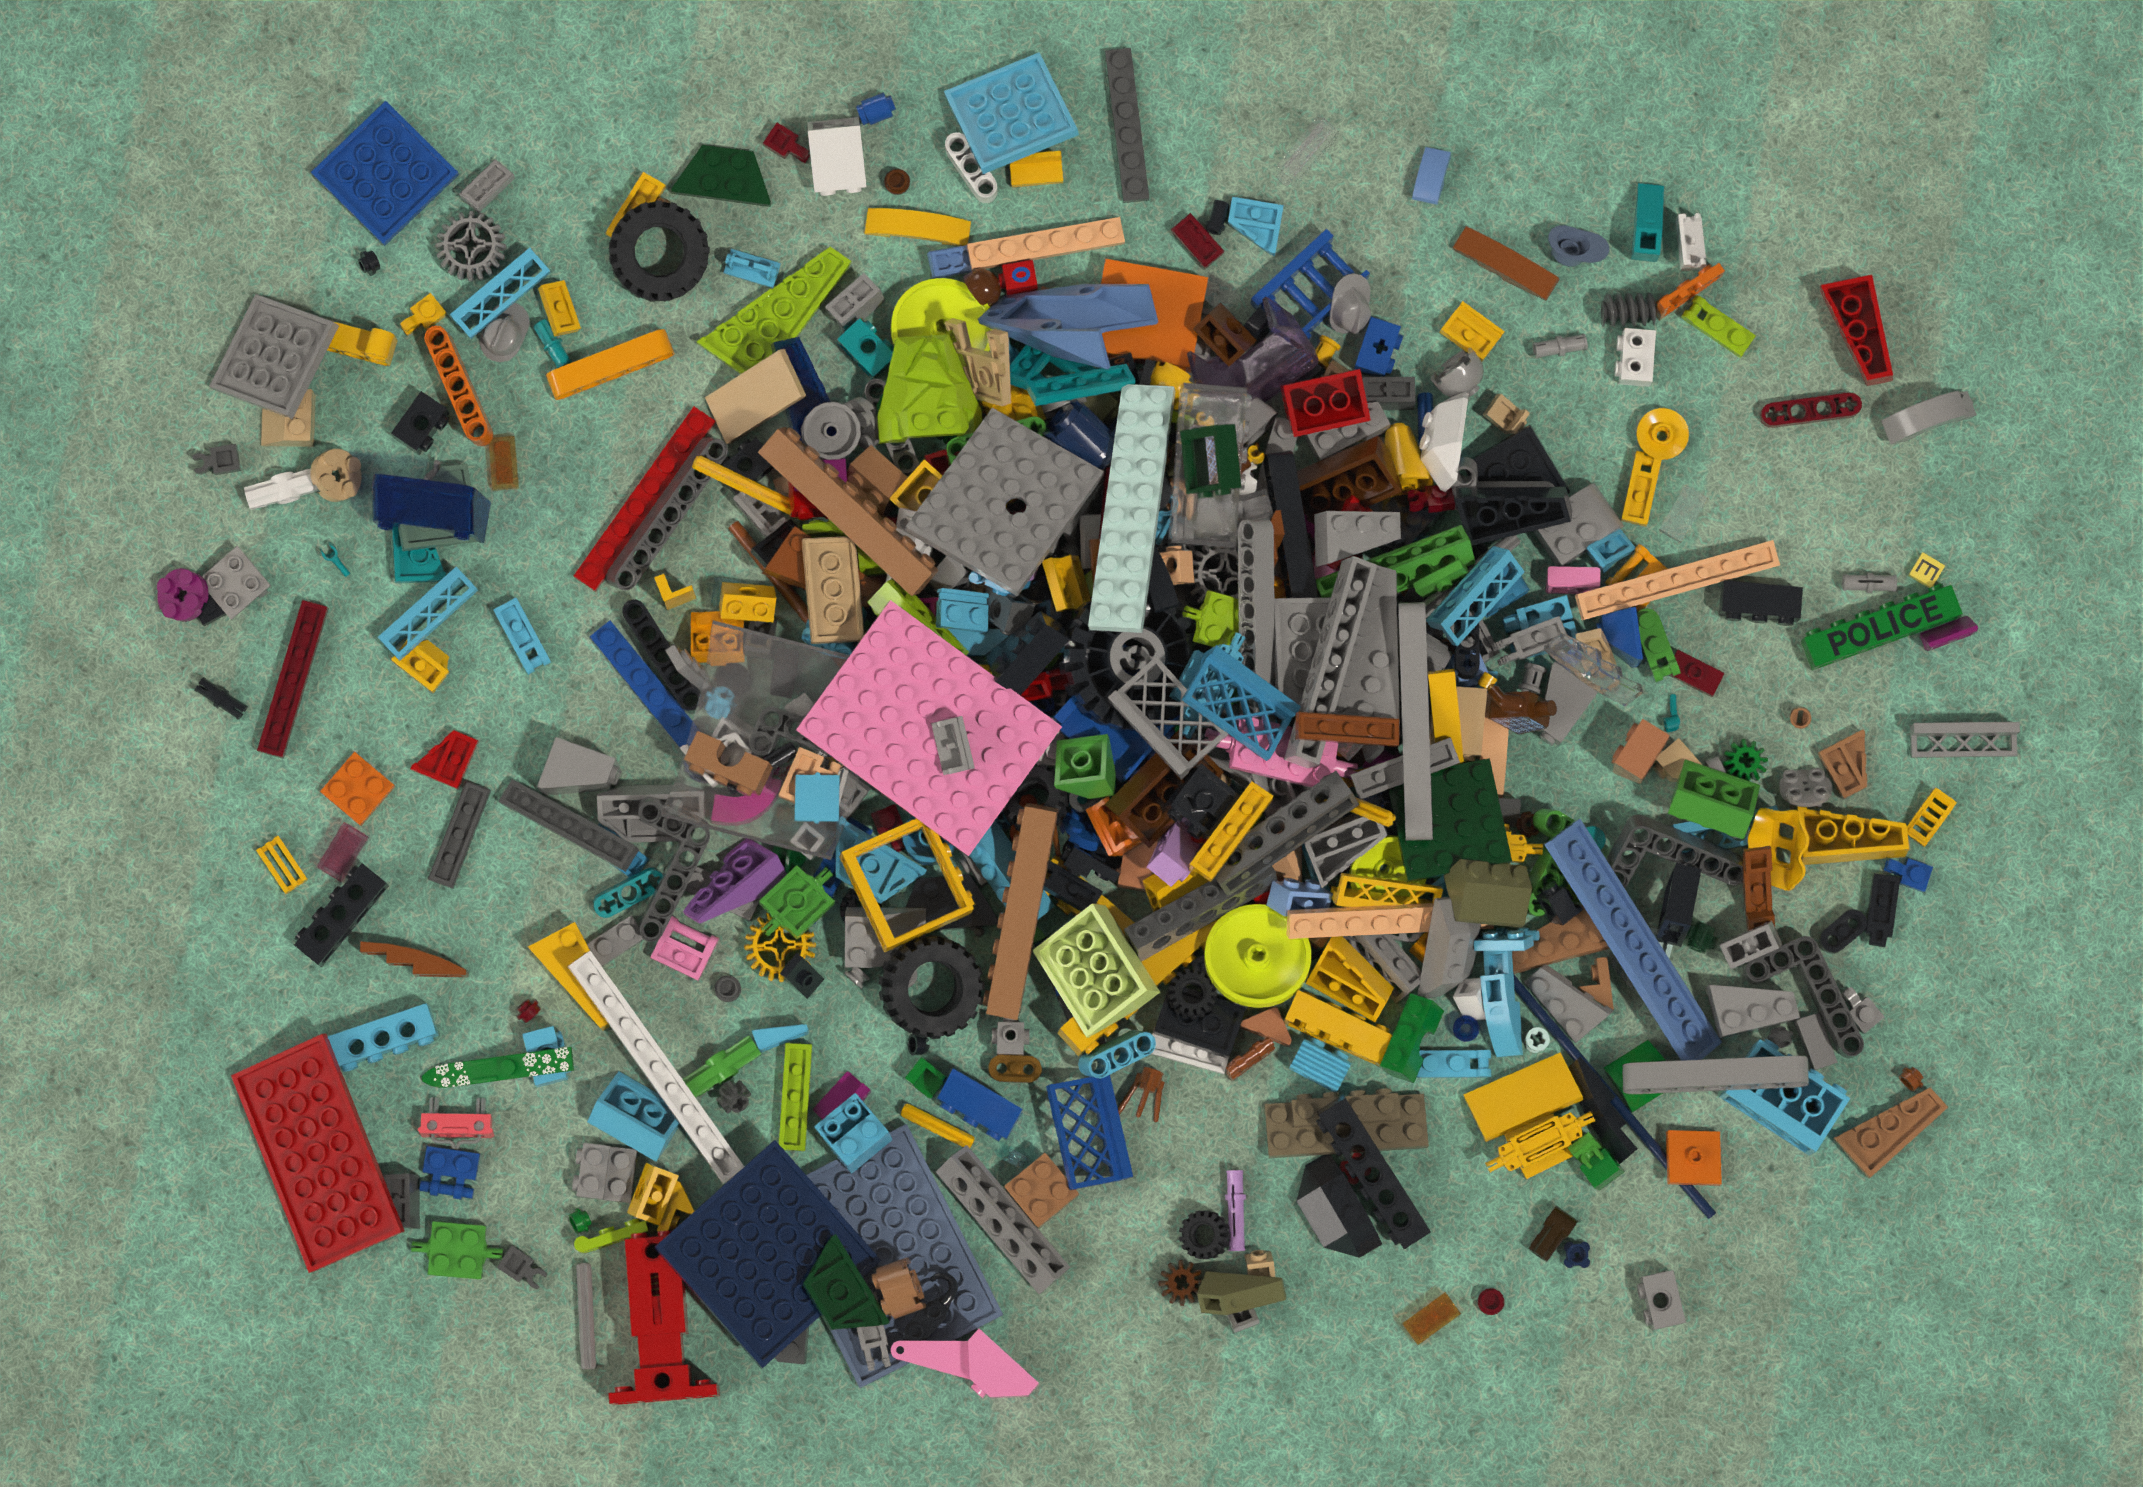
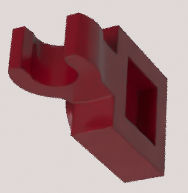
[763,122,810,164]
[871,804,905,852]

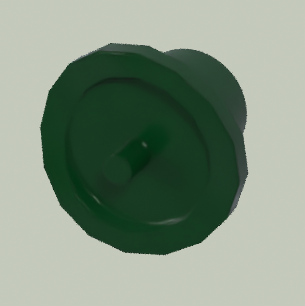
[772,841,807,874]

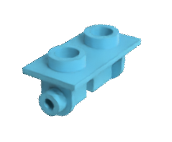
[724,249,781,288]

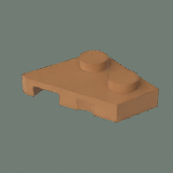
[1818,729,1867,800]

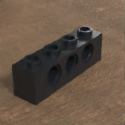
[294,863,389,967]

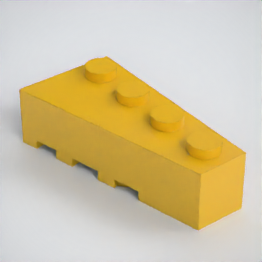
[1796,806,1909,865]
[528,922,610,1031]
[1284,990,1392,1067]

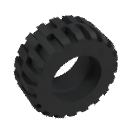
[878,935,984,1039]

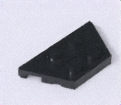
[905,874,998,931]

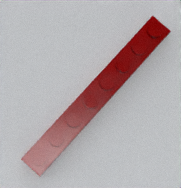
[574,406,716,592]

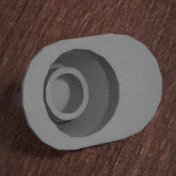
[1329,273,1371,334]
[480,303,530,362]

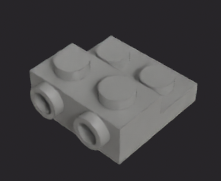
[572,1143,638,1203]

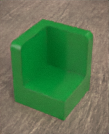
[905,1057,947,1099]
[1580,1148,1625,1190]

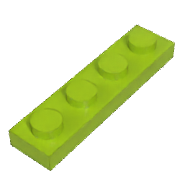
[779,1043,812,1152]

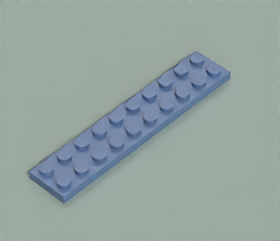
[1544,819,1722,1061]

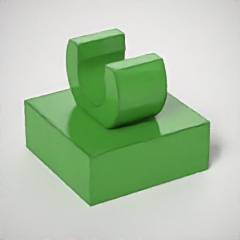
[1568,1132,1604,1169]

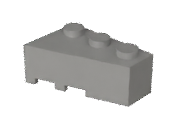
[1314,511,1401,567]

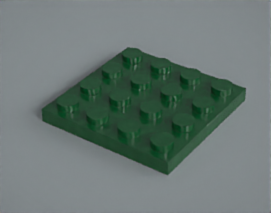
[1387,758,1512,883]

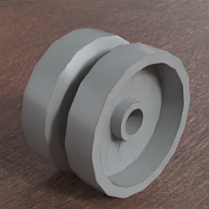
[801,402,861,460]

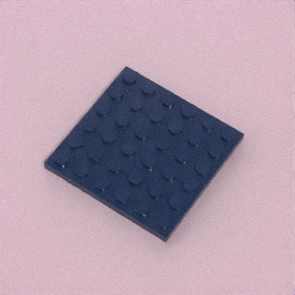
[654,1140,881,1369]

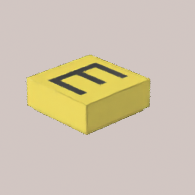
[1908,552,1945,588]

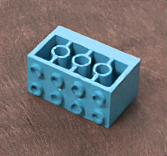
[1719,1039,1850,1156]

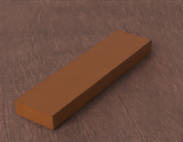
[1295,712,1399,747]

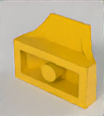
[391,640,449,693]

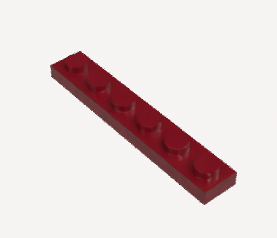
[257,600,329,759]

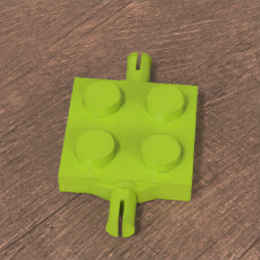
[1183,590,1239,651]

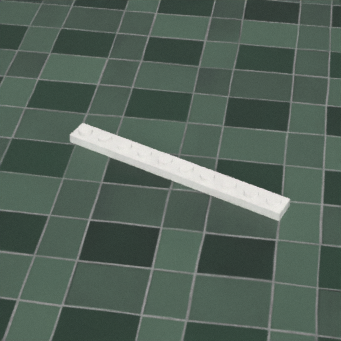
[568,951,744,1183]

